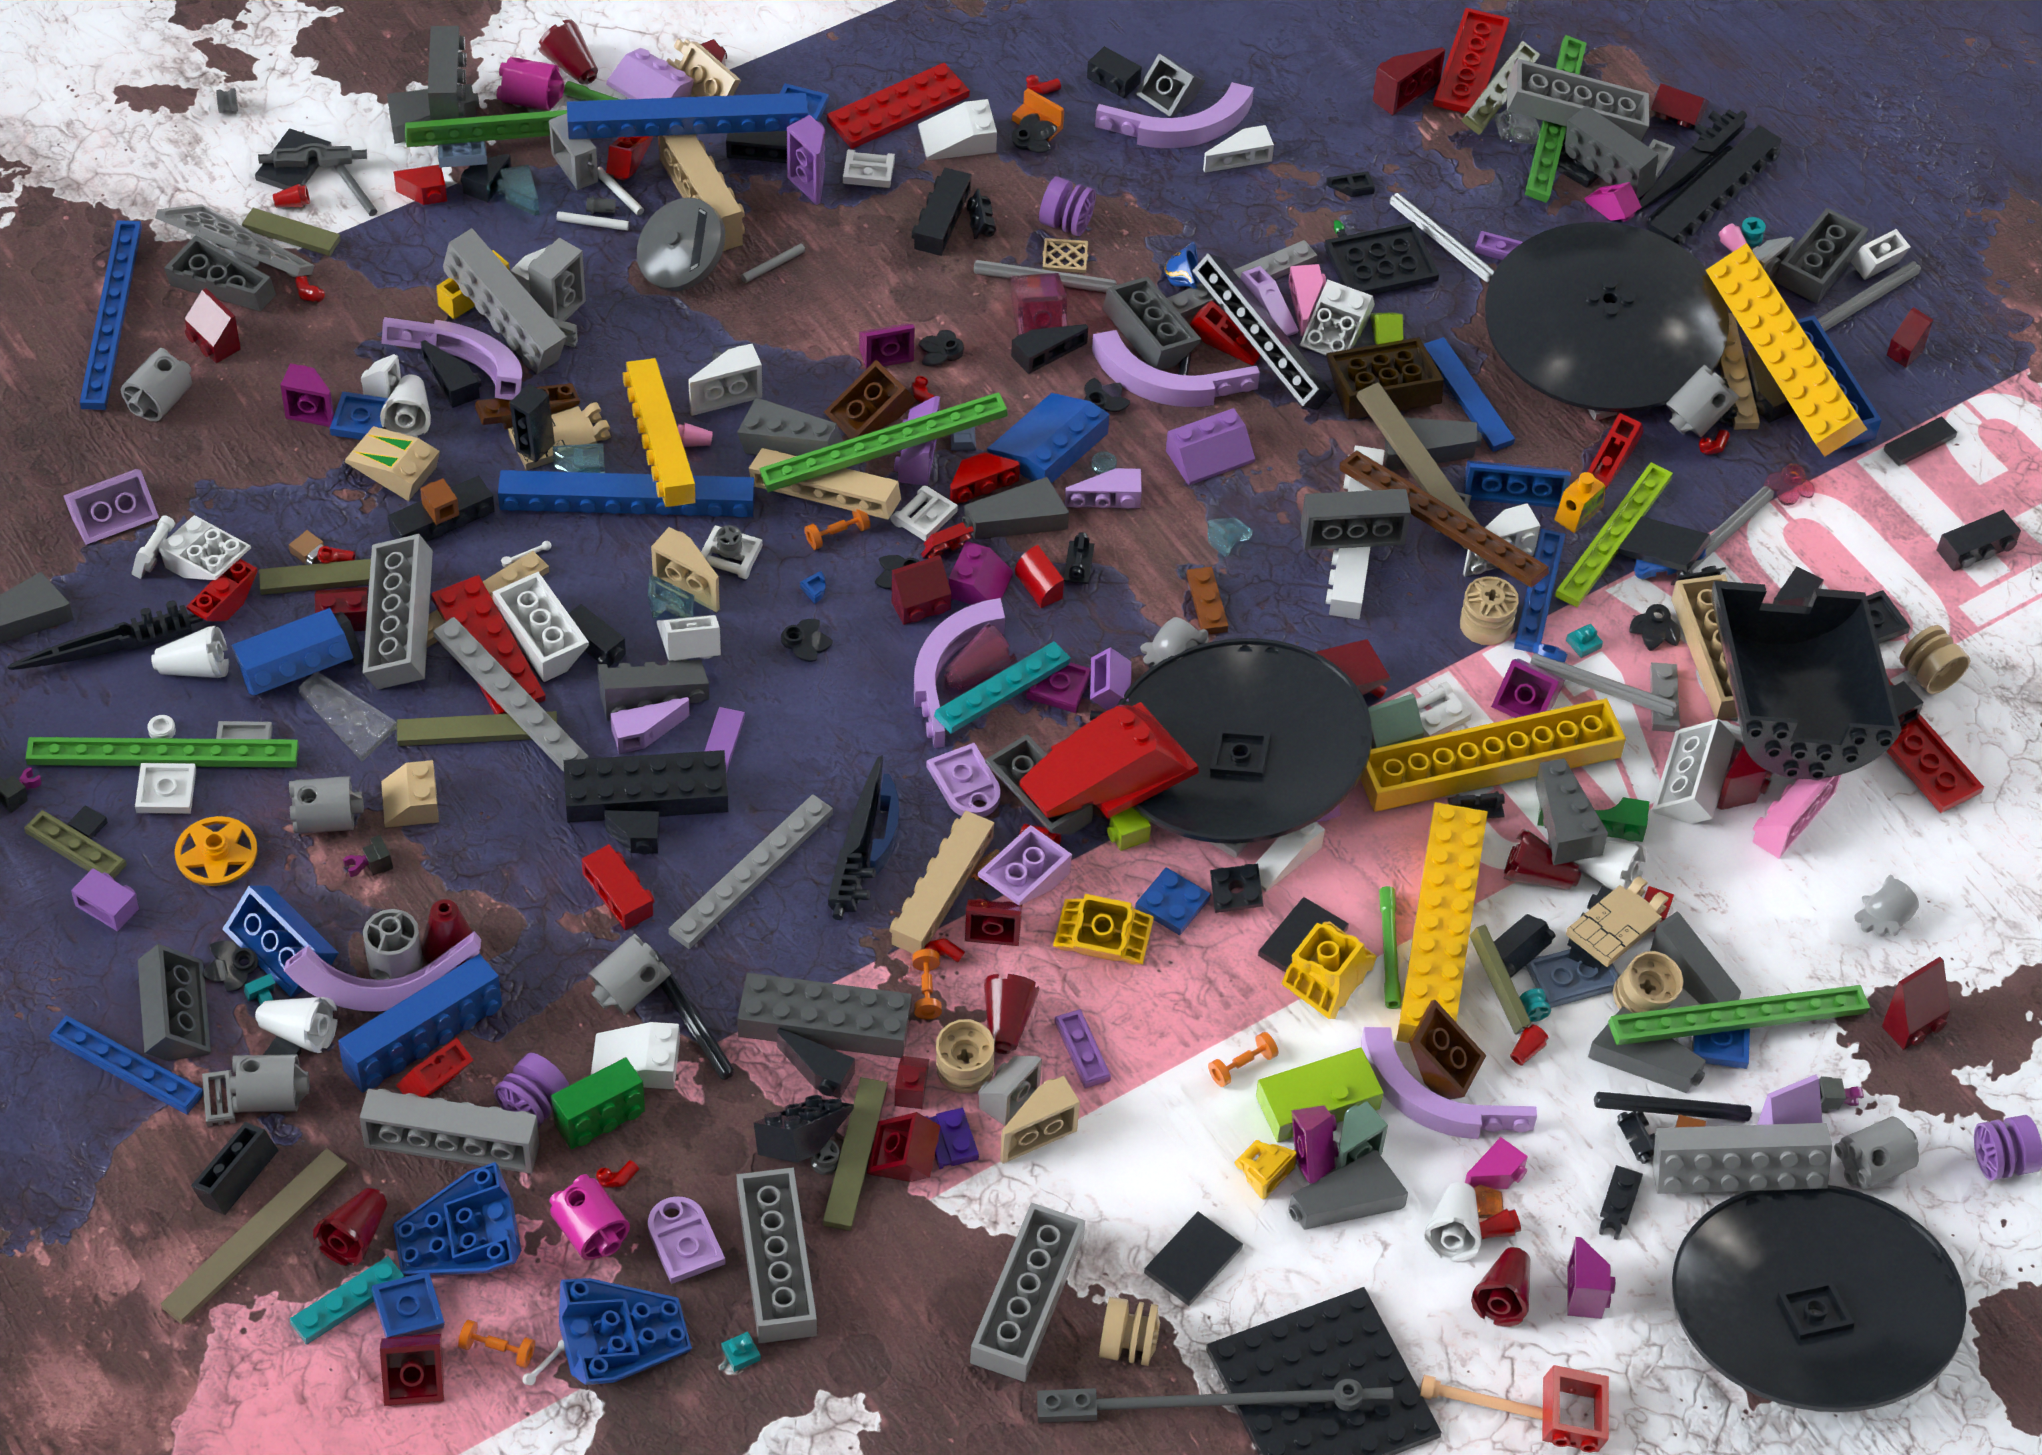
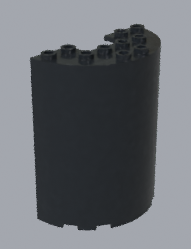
[1711,580,1901,780]

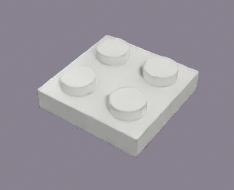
[135,763,196,814]

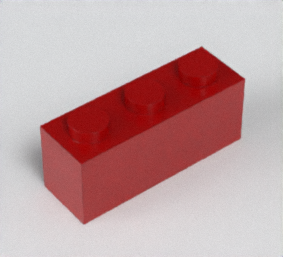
[582,844,655,931]

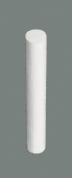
[597,167,644,216]
[557,211,629,231]

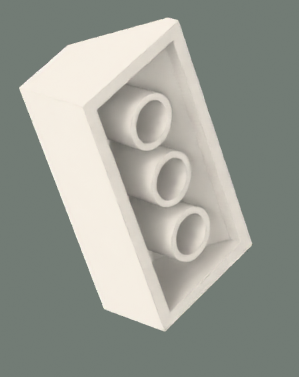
[492,572,589,682]
[1652,719,1736,824]

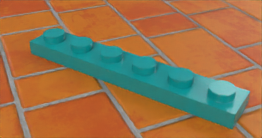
[934,641,1071,734]

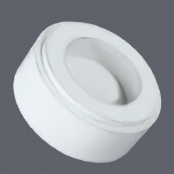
[148,715,176,738]

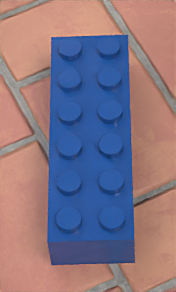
[1797,315,1882,450]
[338,954,502,1093]

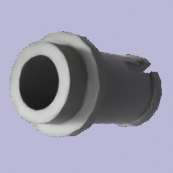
[586,196,616,215]

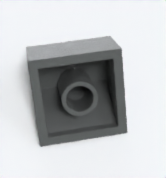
[1135,54,1205,117]

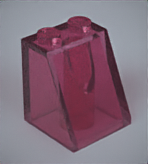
[1010,273,1067,336]

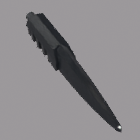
[1634,109,1747,213]
[7,600,203,670]
[828,755,883,920]

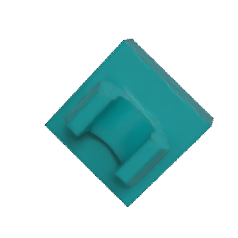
[1566,624,1603,658]
[244,973,275,1005]
[721,1332,761,1372]

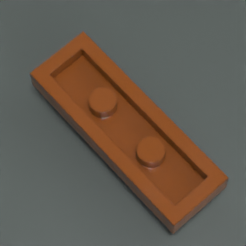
[1186,566,1229,635]

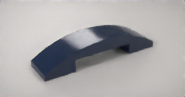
[870,773,899,875]

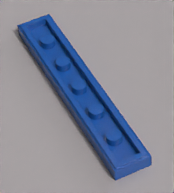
[1424,337,1515,452]
[1514,528,1566,653]
[49,1015,204,1115]

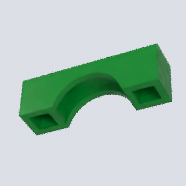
[1537,797,1650,842]

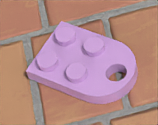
[926,743,1000,817]
[648,1197,725,1284]

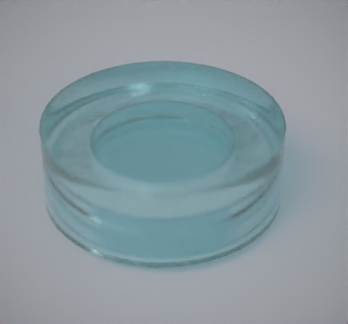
[1091,452,1117,475]

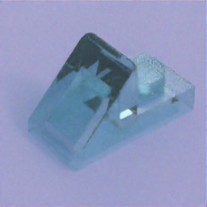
[1208,517,1254,557]
[647,575,694,619]

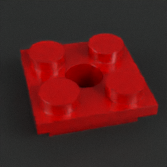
[921,522,974,558]

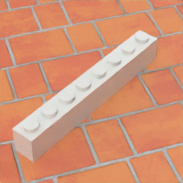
[1325,445,1385,619]

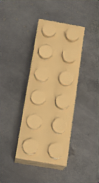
[658,134,745,251]
[1671,574,1738,720]

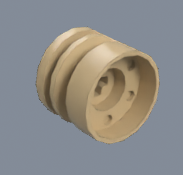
[1460,576,1519,645]
[1899,625,1971,694]
[1613,951,1684,1013]
[936,1019,994,1093]
[1099,1296,1160,1366]

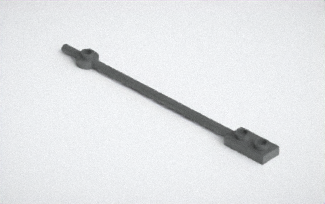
[1037,1379,1393,1423]

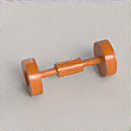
[804,509,870,550]
[912,949,942,1020]
[1208,1032,1279,1087]
[458,1319,535,1368]

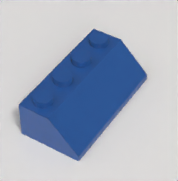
[1464,460,1571,508]
[231,608,353,695]
[223,885,339,997]

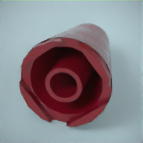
[538,19,598,84]
[1503,829,1582,890]
[421,899,473,967]
[984,974,1039,1054]
[313,1188,387,1266]
[1471,1247,1531,1327]

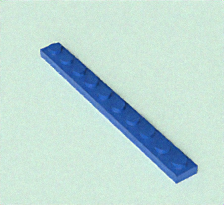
[80,220,142,410]

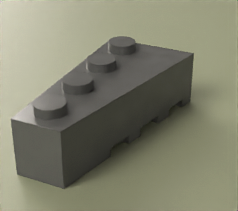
[164,235,276,311]
[737,397,843,456]
[597,659,709,721]
[1535,758,1608,865]

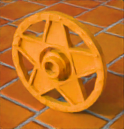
[175,816,258,886]

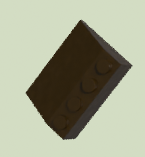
[1326,337,1444,420]

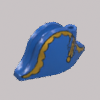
[1164,241,1200,289]

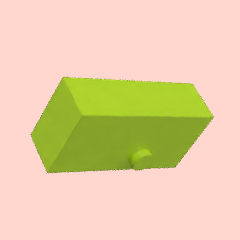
[1256,1047,1384,1143]

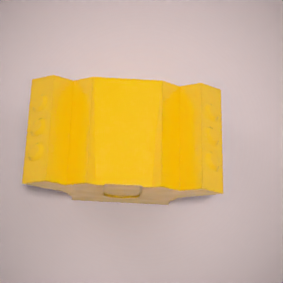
[1053,894,1154,965]
[1281,921,1377,1019]

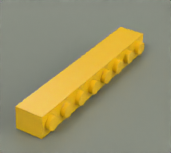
[623,358,696,507]

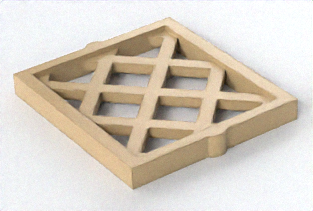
[1042,238,1088,273]

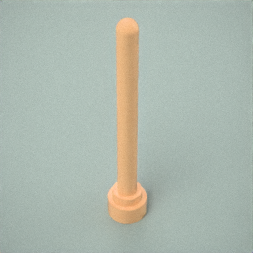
[1420,1374,1543,1420]

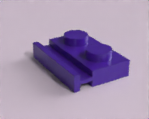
[925,1107,979,1169]

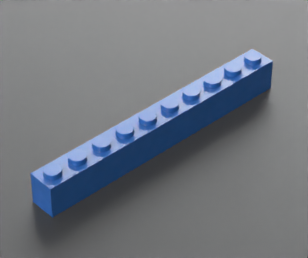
[567,93,808,139]
[498,470,755,517]

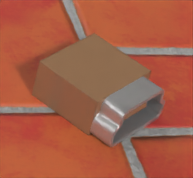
[289,530,324,565]

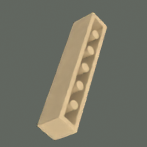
[749,448,901,520]
[890,810,994,954]

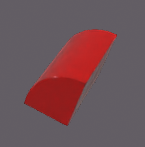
[1015,545,1064,608]

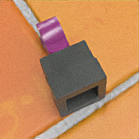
[0,767,41,813]
[343,835,394,877]
[1819,1076,1864,1113]

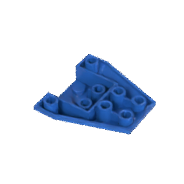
[393,1162,522,1276]
[559,1278,692,1385]

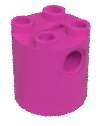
[496,57,565,111]
[549,1174,630,1260]

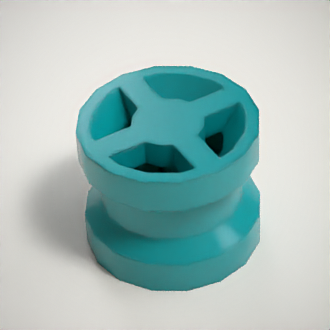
[1741,217,1766,247]
[1520,988,1552,1022]

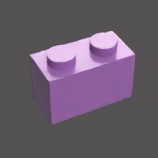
[1090,647,1131,711]
[71,868,139,932]

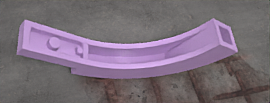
[1095,82,1254,148]
[381,317,522,400]
[1092,330,1260,407]
[914,598,1005,748]
[284,931,481,1011]
[1361,1027,1537,1139]

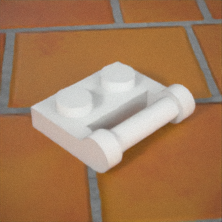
[843,149,895,188]
[890,486,958,541]
[132,516,175,579]
[701,525,763,579]
[1416,682,1472,738]

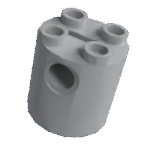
[121,348,192,422]
[1666,365,1740,438]
[289,776,364,834]
[363,909,423,980]
[589,934,671,1015]
[230,1054,310,1113]
[1834,1116,1919,1189]

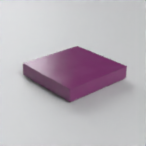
[1026,662,1091,713]

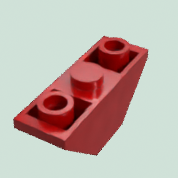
[950,452,1020,504]
[186,559,257,621]

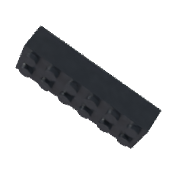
[564,750,729,823]

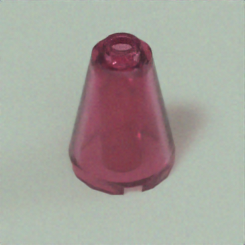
[944,623,1018,690]

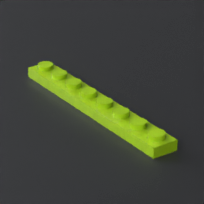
[1555,462,1673,608]

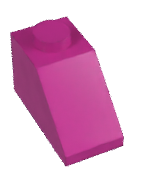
[1584,182,1641,222]
[1465,1137,1528,1191]

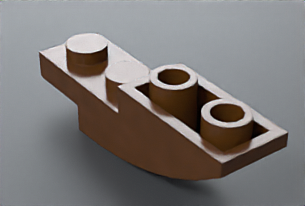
[475,383,580,429]

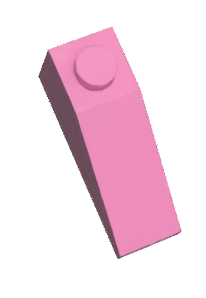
[1288,264,1326,336]

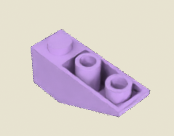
[1240,266,1299,337]
[1065,468,1142,509]
[611,697,690,754]

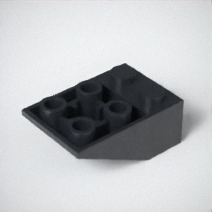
[754,1095,854,1163]

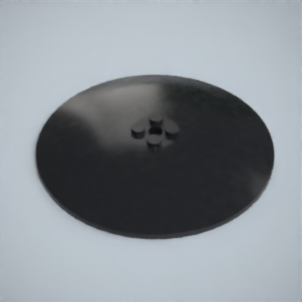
[1485,222,1729,412]
[1117,638,1372,844]
[1671,1185,1967,1413]

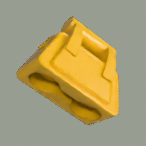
[1234,1140,1297,1199]

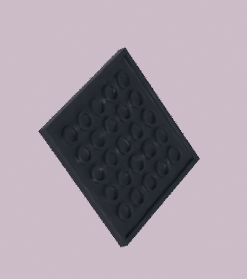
[1206,1287,1442,1455]

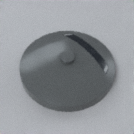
[637,198,726,291]

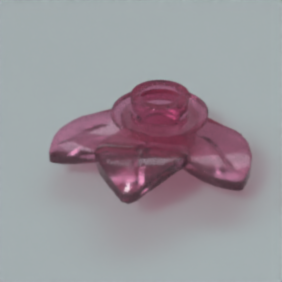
[1764,463,1815,506]

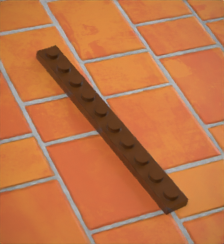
[1340,450,1549,588]

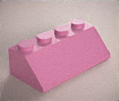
[1752,775,1841,859]

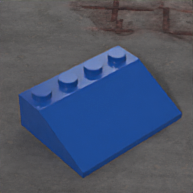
[987,393,1110,483]

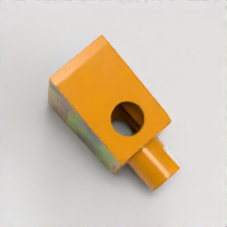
[1554,472,1605,533]

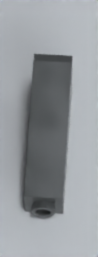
[387,84,480,144]
[1385,418,1481,471]
[962,477,1069,539]
[0,572,73,643]
[1650,911,1741,1005]
[1588,1006,1706,1093]
[1288,1150,1408,1230]

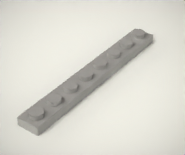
[1167,240,1318,318]
[433,617,588,772]
[669,794,833,949]

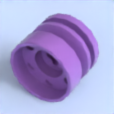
[1039,176,1096,236]
[494,1053,569,1128]
[1973,1114,2042,1181]

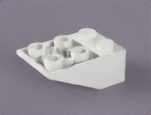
[1300,279,1375,356]
[1463,503,1540,577]
[159,515,251,580]
[657,615,721,661]

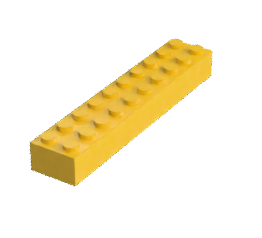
[1706,243,1868,457]
[1360,698,1626,812]
[1396,802,1488,1043]

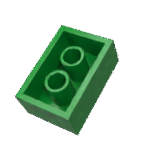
[551,1057,645,1149]

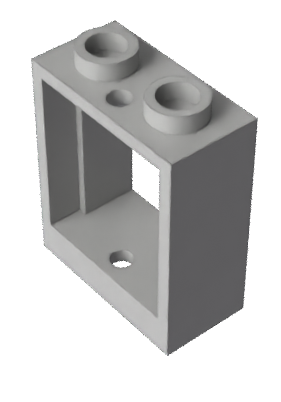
[549,114,598,190]

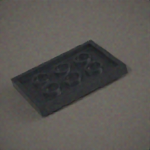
[1324,222,1439,295]

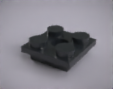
[1210,863,1264,913]

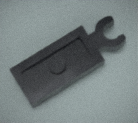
[1599,1165,1643,1240]

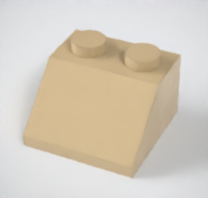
[381,760,439,828]

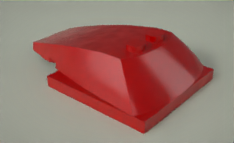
[1020,702,1199,819]

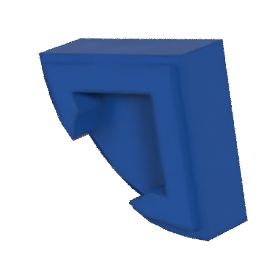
[800,571,826,604]
[1532,642,1568,663]

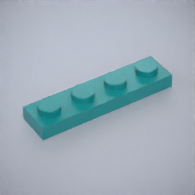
[289,1256,405,1345]

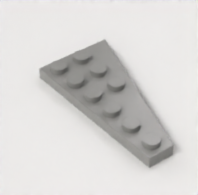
[155,204,315,278]

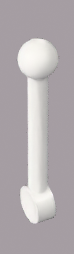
[501,541,552,567]
[523,1340,565,1385]

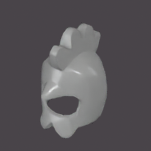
[1140,617,1209,666]
[1854,874,1919,937]

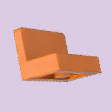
[1012,88,1064,141]

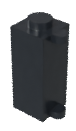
[569,604,626,668]
[1494,914,1556,978]

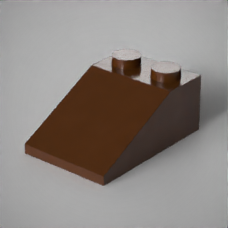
[824,360,917,439]
[1409,1000,1487,1100]

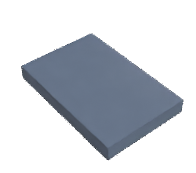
[438,141,487,168]
[1526,949,1619,1008]

